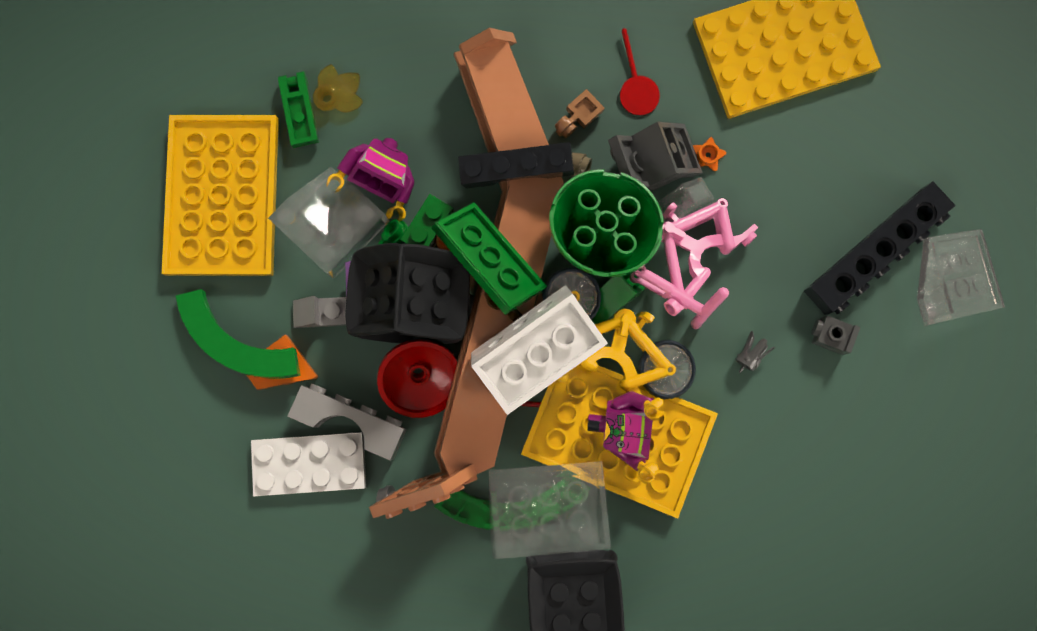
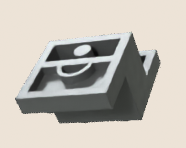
[608,122,703,191]

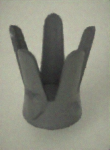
[735,331,775,373]

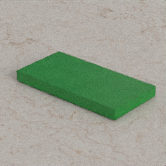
[431,202,547,315]

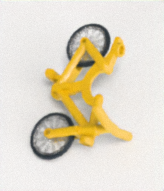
[542,267,696,399]

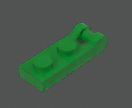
[278,71,319,148]

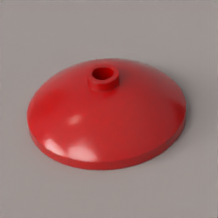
[377,339,458,418]

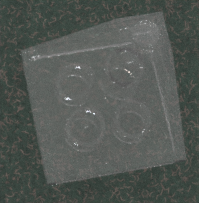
[917,229,1005,326]

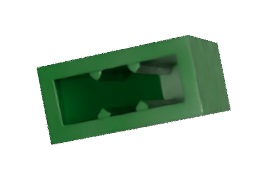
[581,274,646,325]

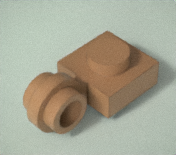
[554,89,605,138]

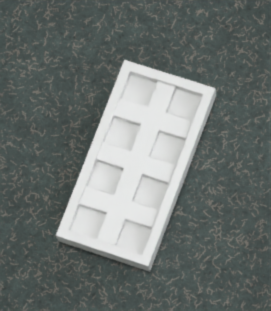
[251,432,366,496]

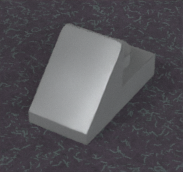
[293,296,346,328]

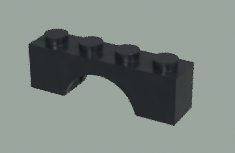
[458,142,575,189]

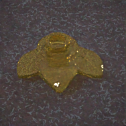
[313,64,363,113]

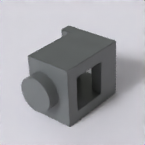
[811,315,860,355]

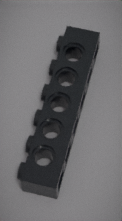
[804,181,956,315]

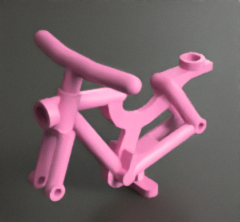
[629,198,758,329]

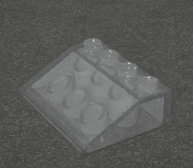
[489,461,611,559]

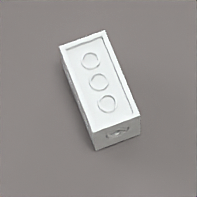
[471,285,608,415]

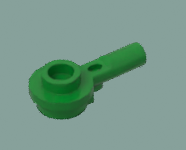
[378,219,408,245]

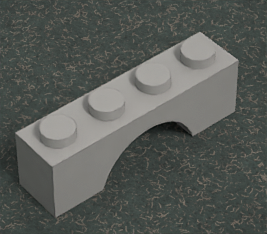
[287,383,407,460]

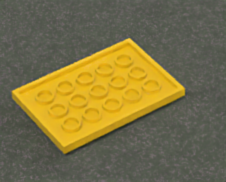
[693,0,881,119]
[162,115,279,276]
[521,365,718,519]

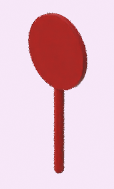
[620,28,660,116]

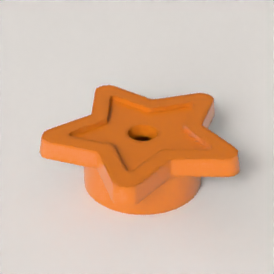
[693,137,726,171]

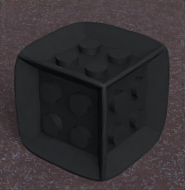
[345,243,470,344]
[526,549,625,631]

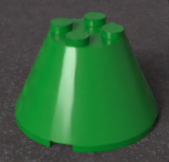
[549,169,664,277]

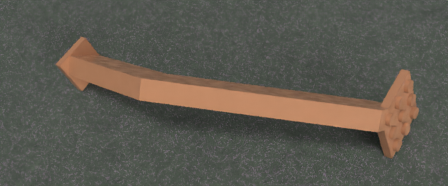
[369,28,564,519]

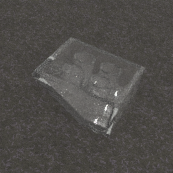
[268,167,389,279]

